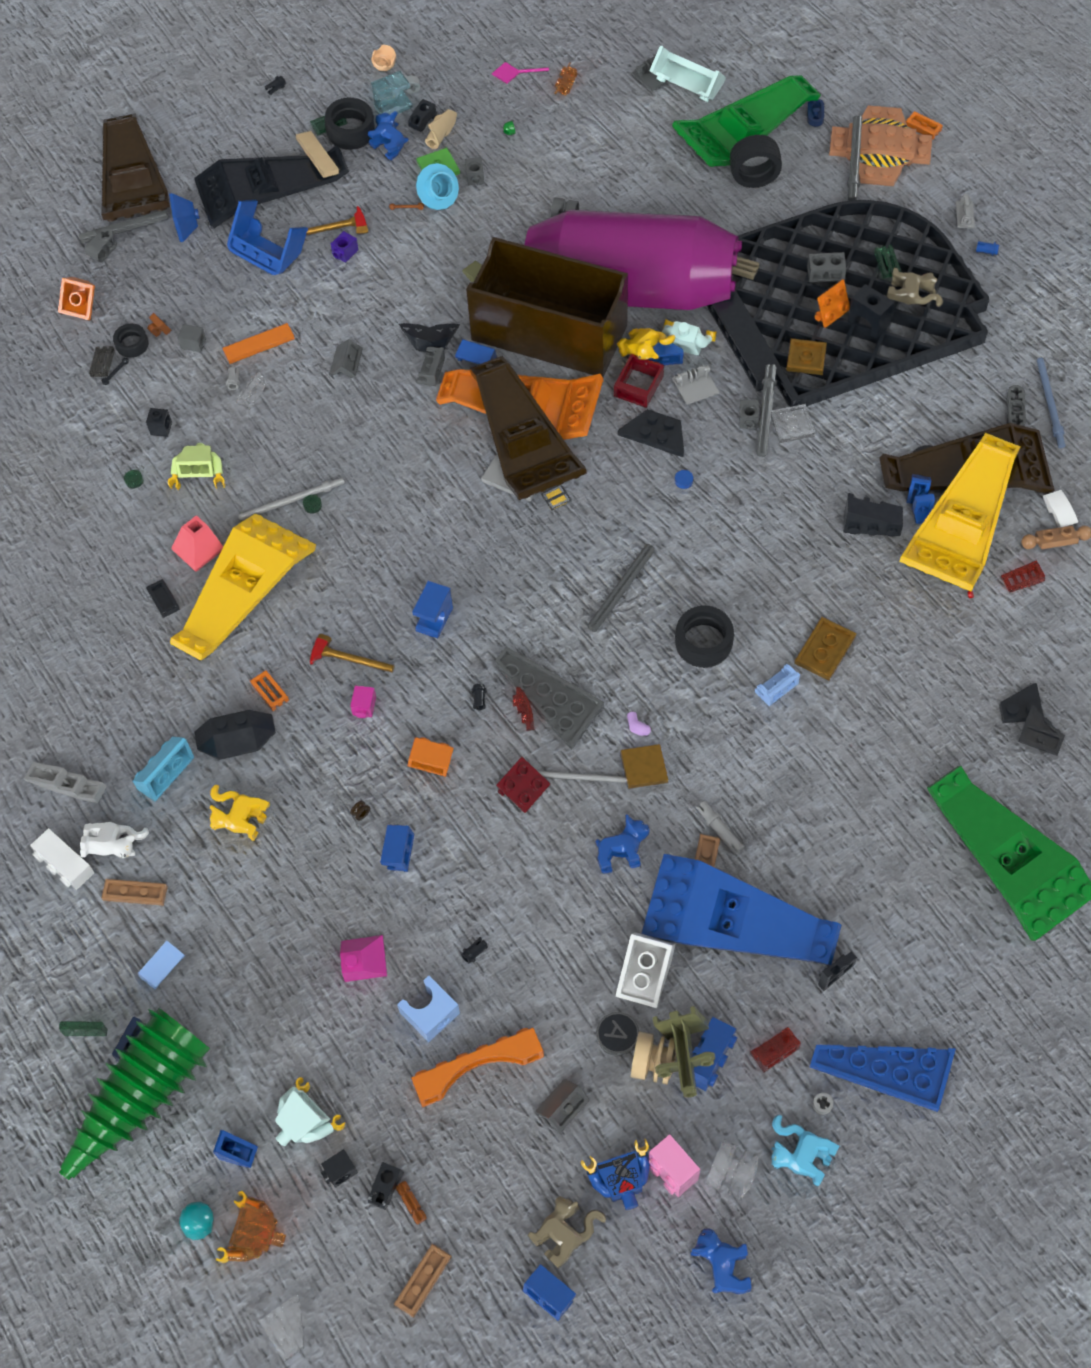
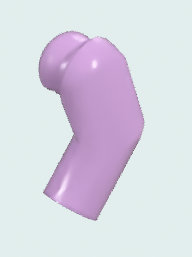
[627,712,651,736]

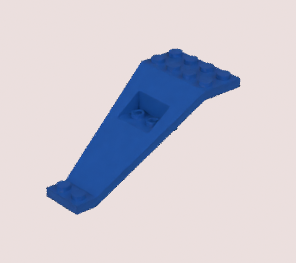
[641,854,842,966]

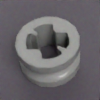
[812,1093,833,1115]

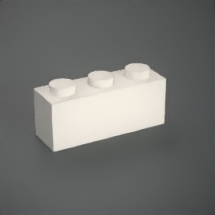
[30,828,94,890]

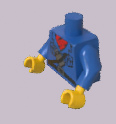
[581,1138,650,1210]

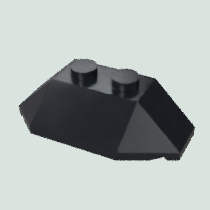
[194,710,276,760]

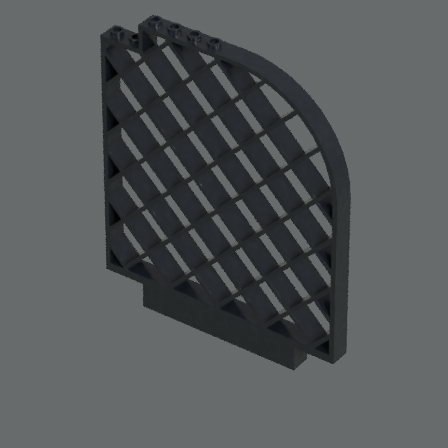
[707,200,989,412]

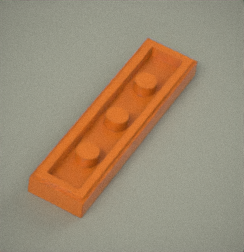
[222,323,295,364]

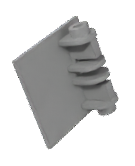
[672,364,719,405]

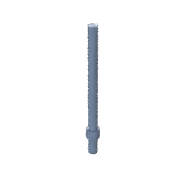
[1037,358,1066,449]

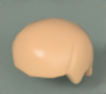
[371,44,396,71]

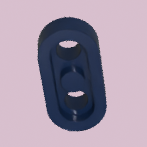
[807,99,824,127]

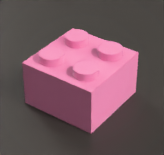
[649,1134,700,1197]

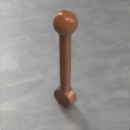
[389,203,424,210]

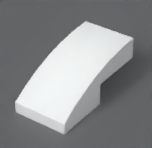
[1043,490,1078,528]

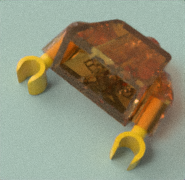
[216,1191,286,1263]

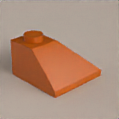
[58,277,95,320]

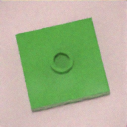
[416,148,460,175]

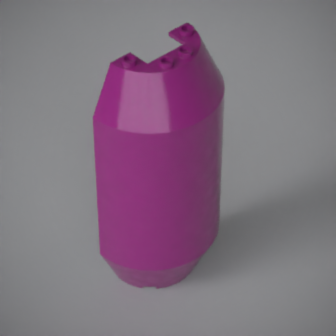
[524,210,742,310]

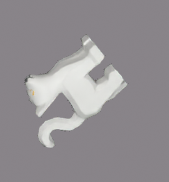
[80,822,149,858]

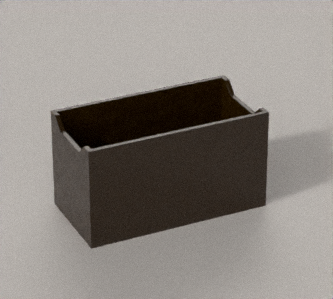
[466,237,628,378]

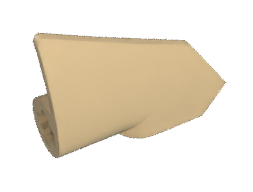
[425,109,457,149]

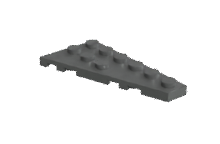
[495,647,604,750]

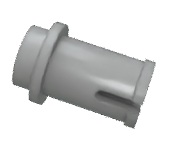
[226,367,240,390]

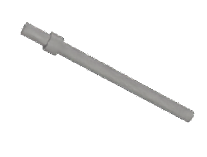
[238,477,345,521]

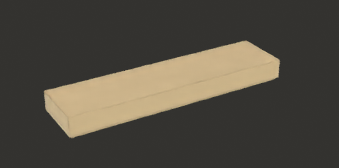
[296,131,339,178]

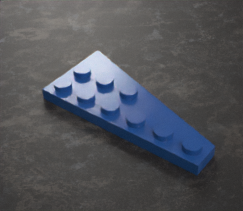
[809,1045,956,1112]

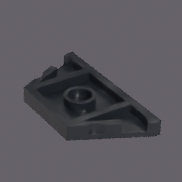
[618,409,684,457]

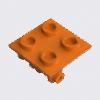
[815,279,850,328]

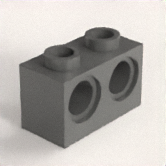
[807,252,846,282]

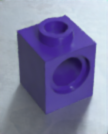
[331,231,359,263]

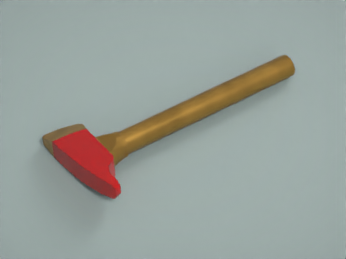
[306,206,369,235]
[310,634,395,673]

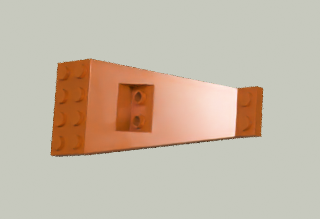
[436,369,604,440]

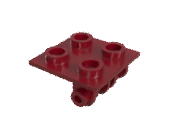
[496,757,550,813]

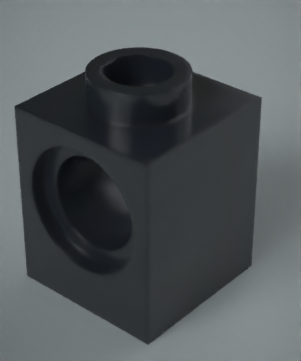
[146,408,172,437]
[321,1149,358,1188]

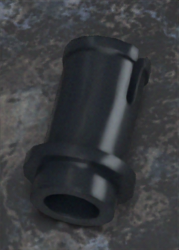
[265,76,286,95]
[471,684,487,710]
[461,937,488,964]

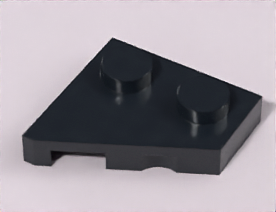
[999,683,1044,723]
[1018,705,1065,756]
[818,952,857,991]

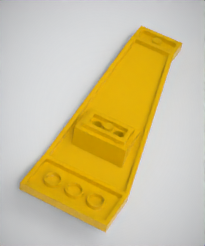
[899,433,1020,591]
[170,513,316,660]

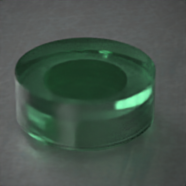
[124,470,144,489]
[303,495,322,514]

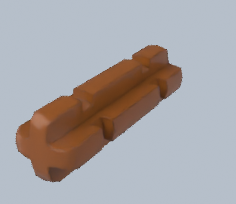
[396,1181,427,1225]

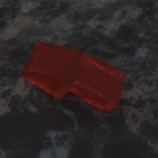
[513,687,534,731]

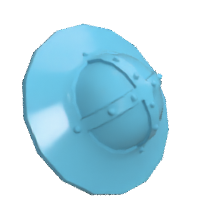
[416,163,459,210]

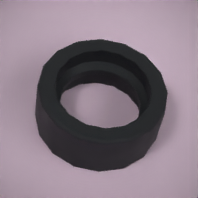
[113,323,149,358]

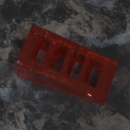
[1001,560,1045,593]

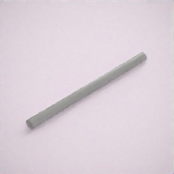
[538,771,627,783]

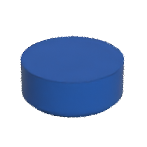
[675,470,693,489]

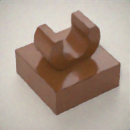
[147,313,172,337]

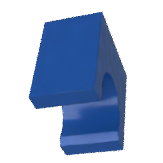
[412,581,453,639]

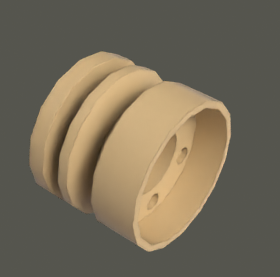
[631,1031,676,1085]

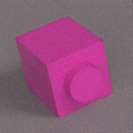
[350,686,376,718]

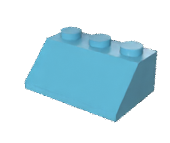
[133,736,194,802]

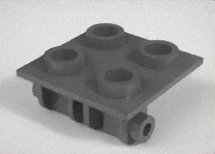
[631,54,668,92]

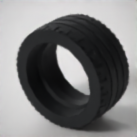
[325,97,375,150]
[730,135,782,188]
[675,605,734,668]

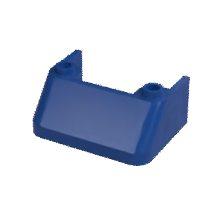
[227,200,308,275]

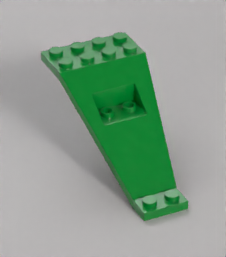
[672,75,821,167]
[927,766,1091,941]

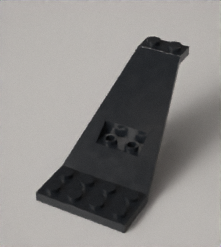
[194,145,349,229]

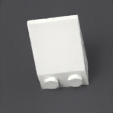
[616,932,676,1008]

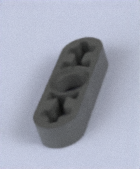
[1006,385,1026,426]

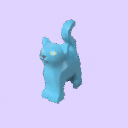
[771,1115,839,1187]

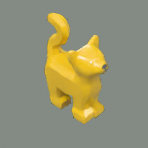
[617,328,676,360]
[210,784,270,841]

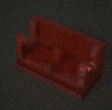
[750,1027,801,1073]

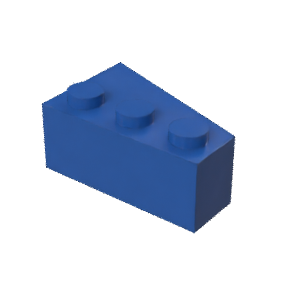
[692,1017,738,1091]

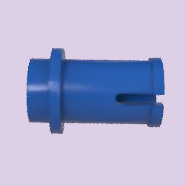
[976,241,999,256]

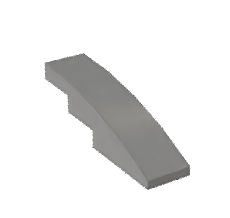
[24,762,107,803]

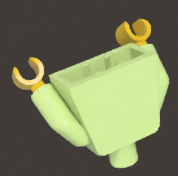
[168,443,226,490]

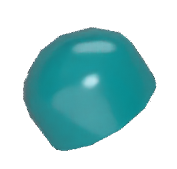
[179,1202,214,1240]

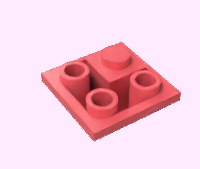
[172,515,223,572]

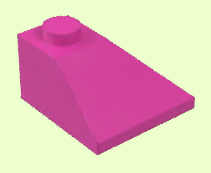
[340,935,387,982]

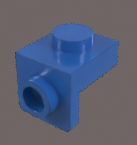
[912,494,935,524]

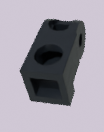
[408,99,437,132]
[368,1162,404,1210]

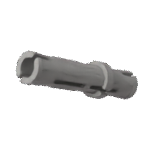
[696,800,744,856]

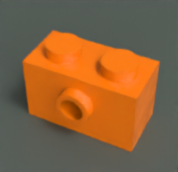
[407,737,454,777]

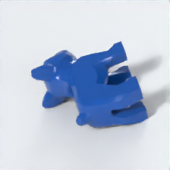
[368,111,409,160]
[595,814,650,874]
[691,1228,752,1294]

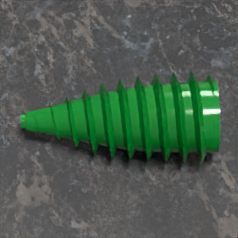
[59,1008,210,1180]

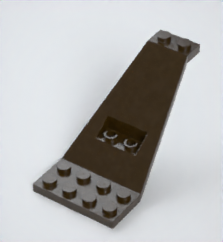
[879,423,1055,494]

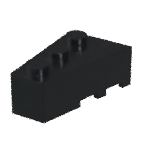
[843,493,903,537]

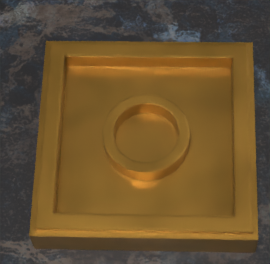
[786,339,827,375]
[620,744,668,789]

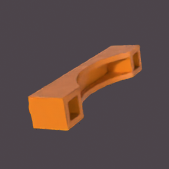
[411,1028,544,1108]

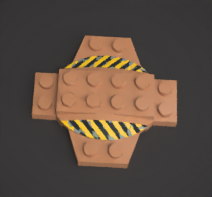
[829,105,932,186]

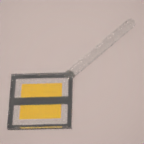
[540,485,572,511]

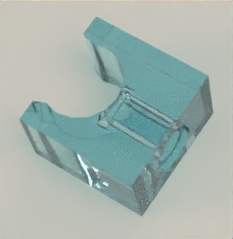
[371,71,413,114]

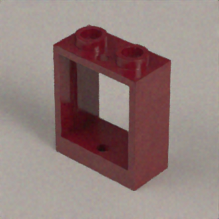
[614,354,664,408]

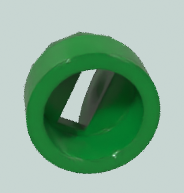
[503,121,516,135]

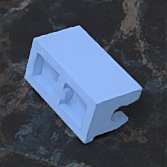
[755,664,800,706]
[138,941,185,989]

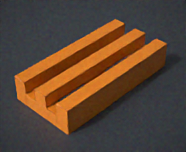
[906,111,943,140]
[250,670,289,711]

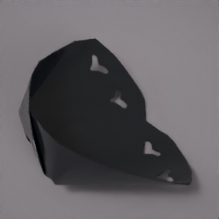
[399,323,460,352]

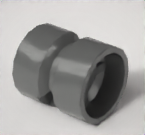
[551,197,579,217]

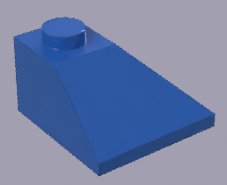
[169,193,200,242]

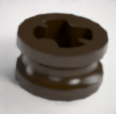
[350,800,370,821]

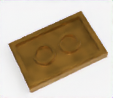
[794,617,857,681]

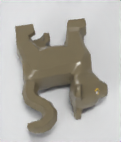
[887,268,943,307]
[527,1196,606,1269]

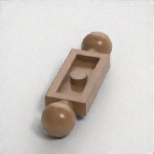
[1021,525,1091,549]

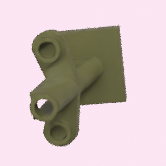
[652,1006,715,1098]

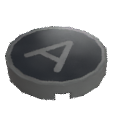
[596,1012,639,1056]

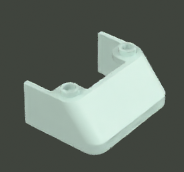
[649,46,726,102]

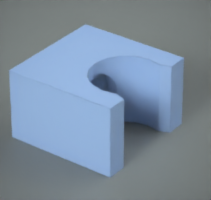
[397,976,460,1042]

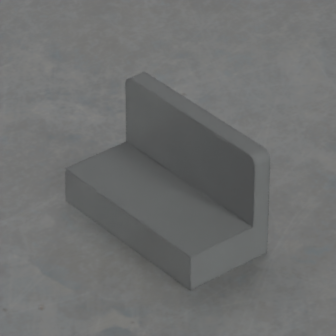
[330,339,363,378]
[536,1079,590,1133]

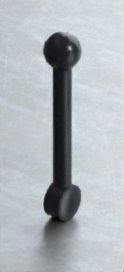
[101,358,129,385]

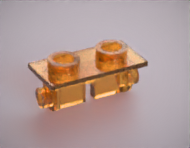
[554,62,578,95]

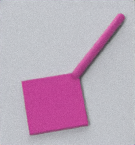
[492,62,549,84]

